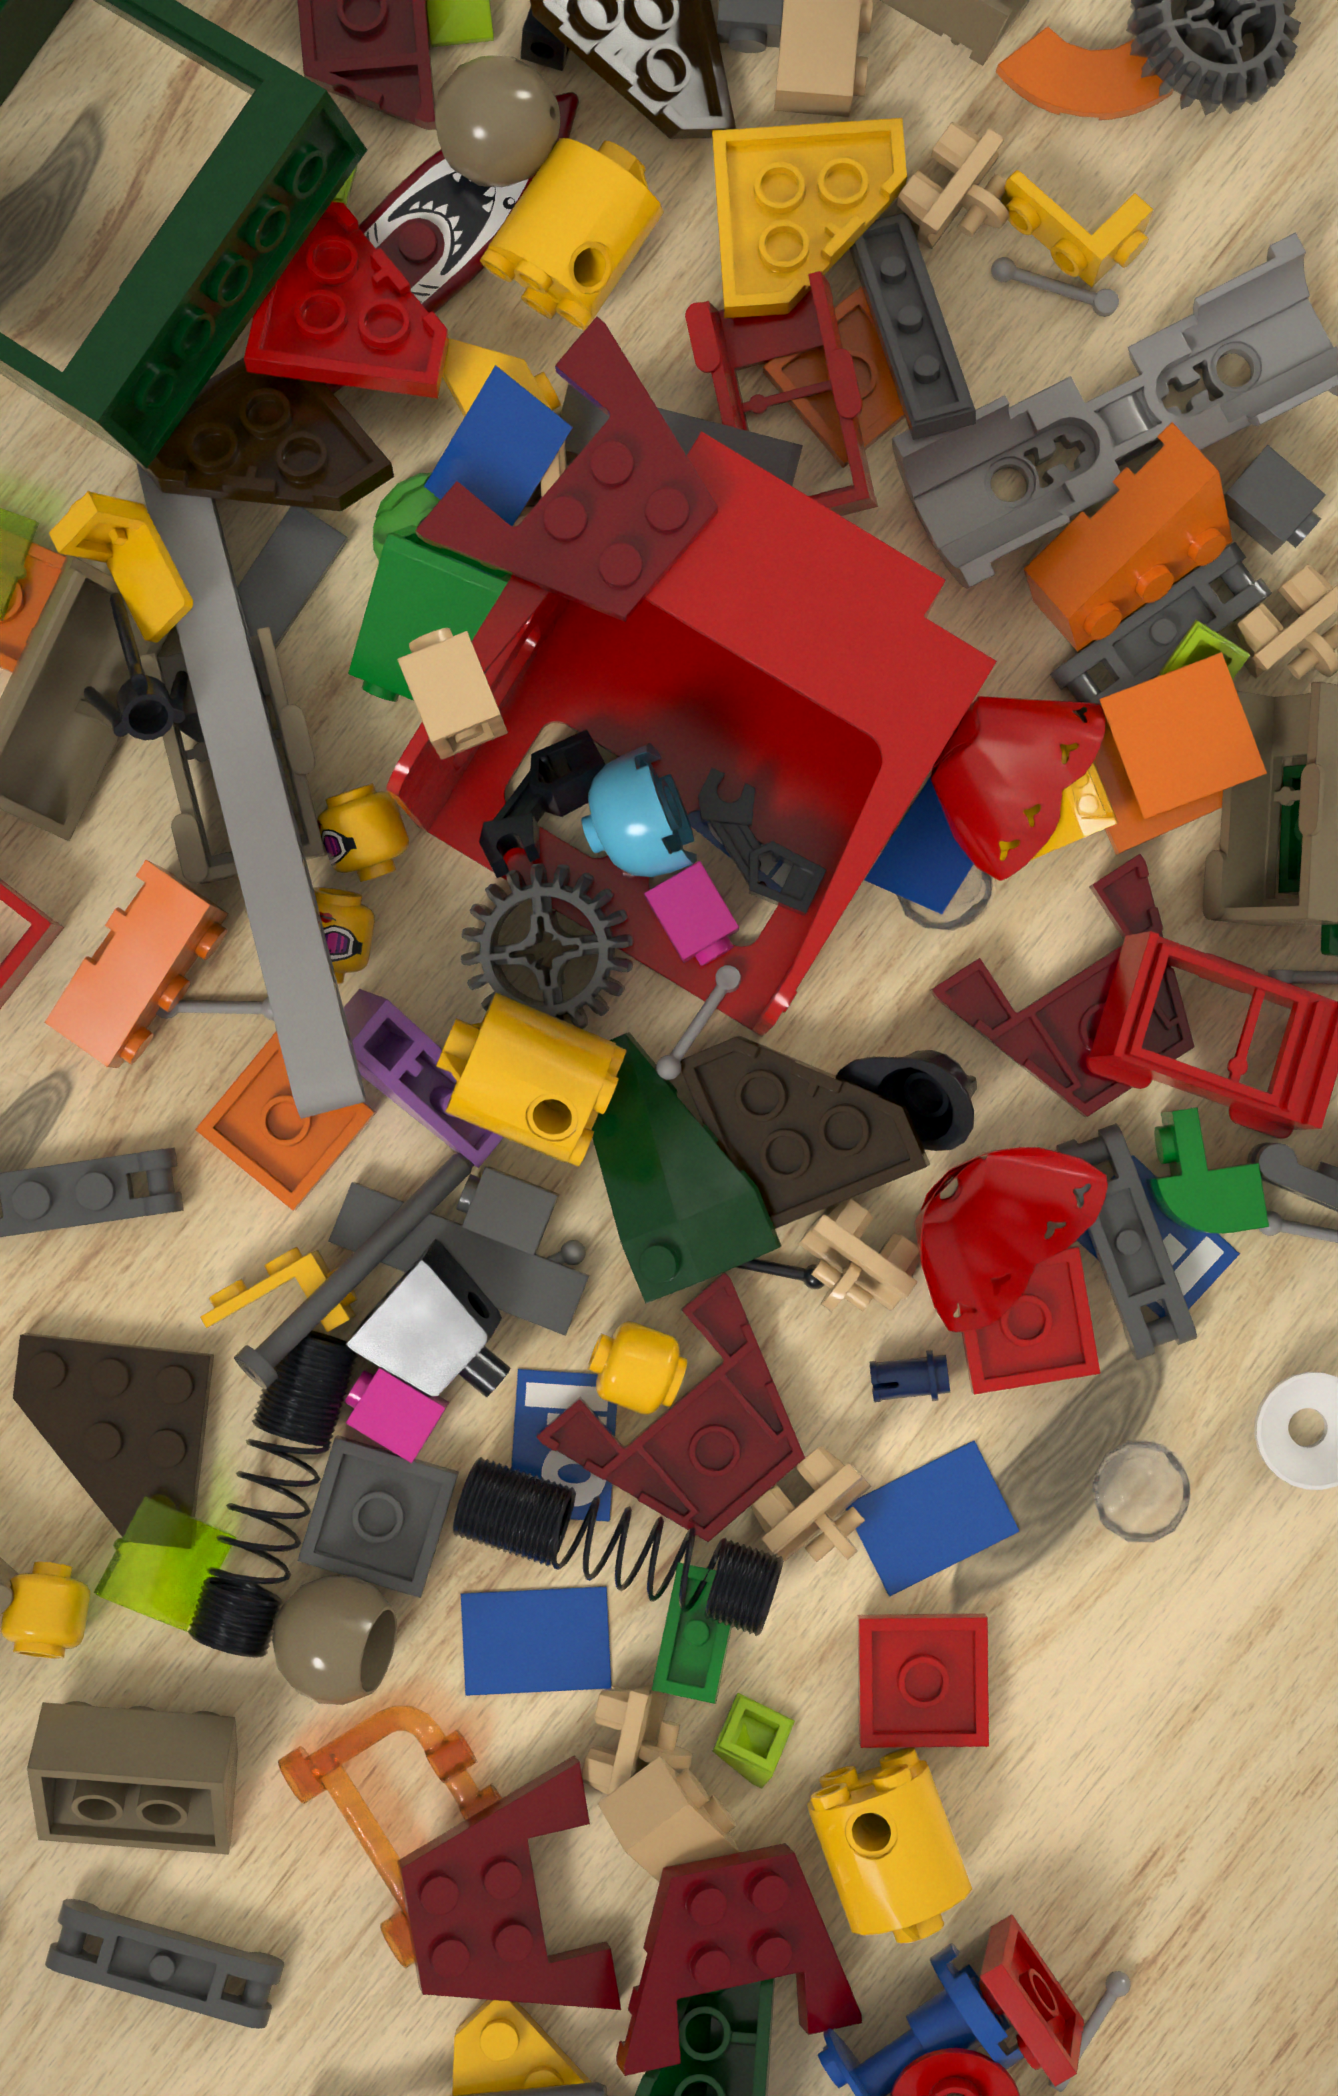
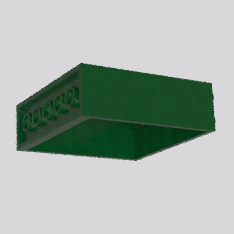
[0,0,367,469]

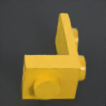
[1001,170,1154,288]
[49,491,193,643]
[200,1247,358,1332]

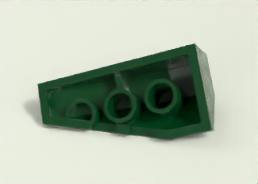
[592,1032,782,1304]
[635,1978,775,2096]

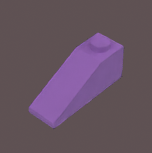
[344,989,504,1168]

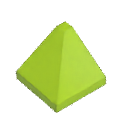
[426,0,494,47]
[1159,619,1250,680]
[712,1693,795,1789]

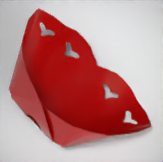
[931,696,1106,881]
[915,1147,1108,1332]

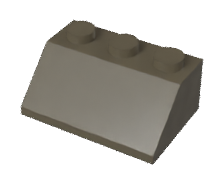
[27,1701,238,1855]

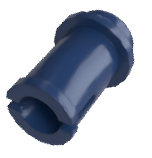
[869,1350,950,1403]

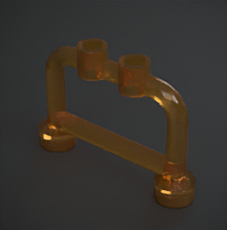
[278,1705,502,1968]

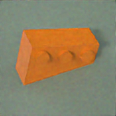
[1024,422,1233,652]
[44,860,229,1068]

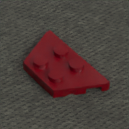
[297,0,436,130]

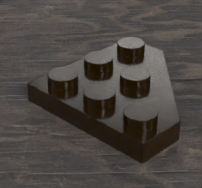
[530,0,736,139]
[140,358,394,511]
[680,1035,930,1229]
[13,1333,214,1547]

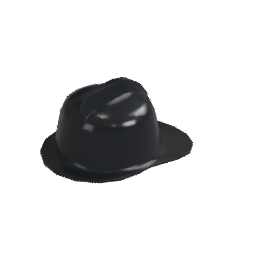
[836,1050,977,1151]

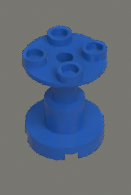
[818,1943,1024,2096]

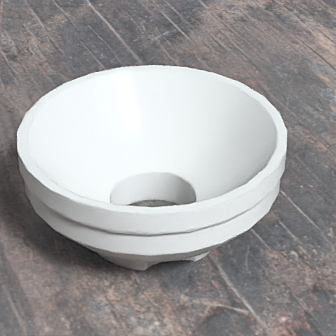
[1254,1372,1338,1490]

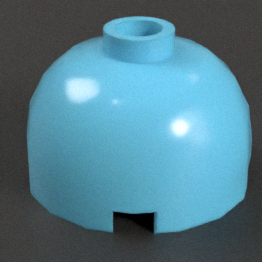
[581,743,697,877]

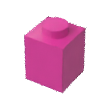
[644,861,739,966]
[344,1367,450,1464]

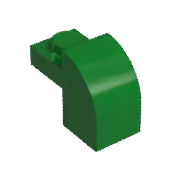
[1146,1107,1269,1234]

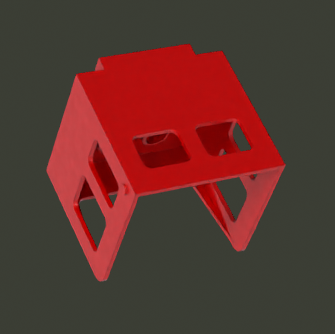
[386,431,997,1037]

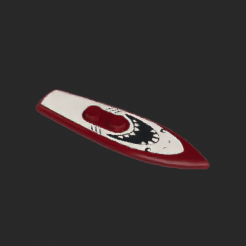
[324,92,579,394]

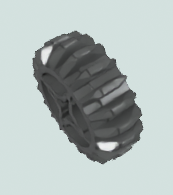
[1126,0,1301,116]
[461,863,634,1029]

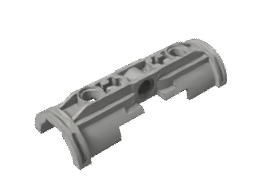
[892,232,1338,589]

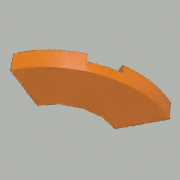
[996,27,1174,120]

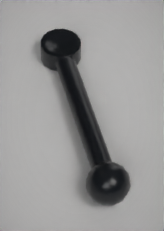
[735,1259,825,1289]

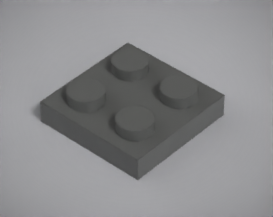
[298,1435,459,1598]

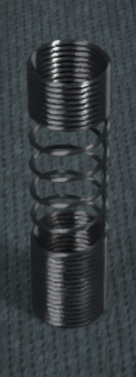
[188,1330,358,1658]
[453,1457,784,1636]

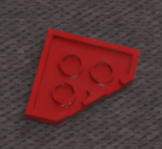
[244,201,449,399]

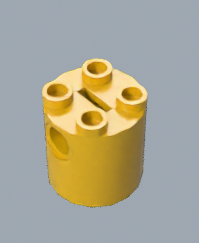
[480,138,664,330]
[436,992,626,1167]
[807,1747,972,1943]

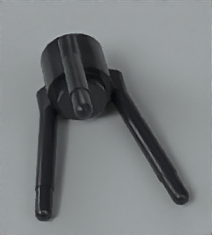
[84,592,188,740]

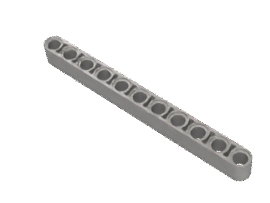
[136,462,366,1119]

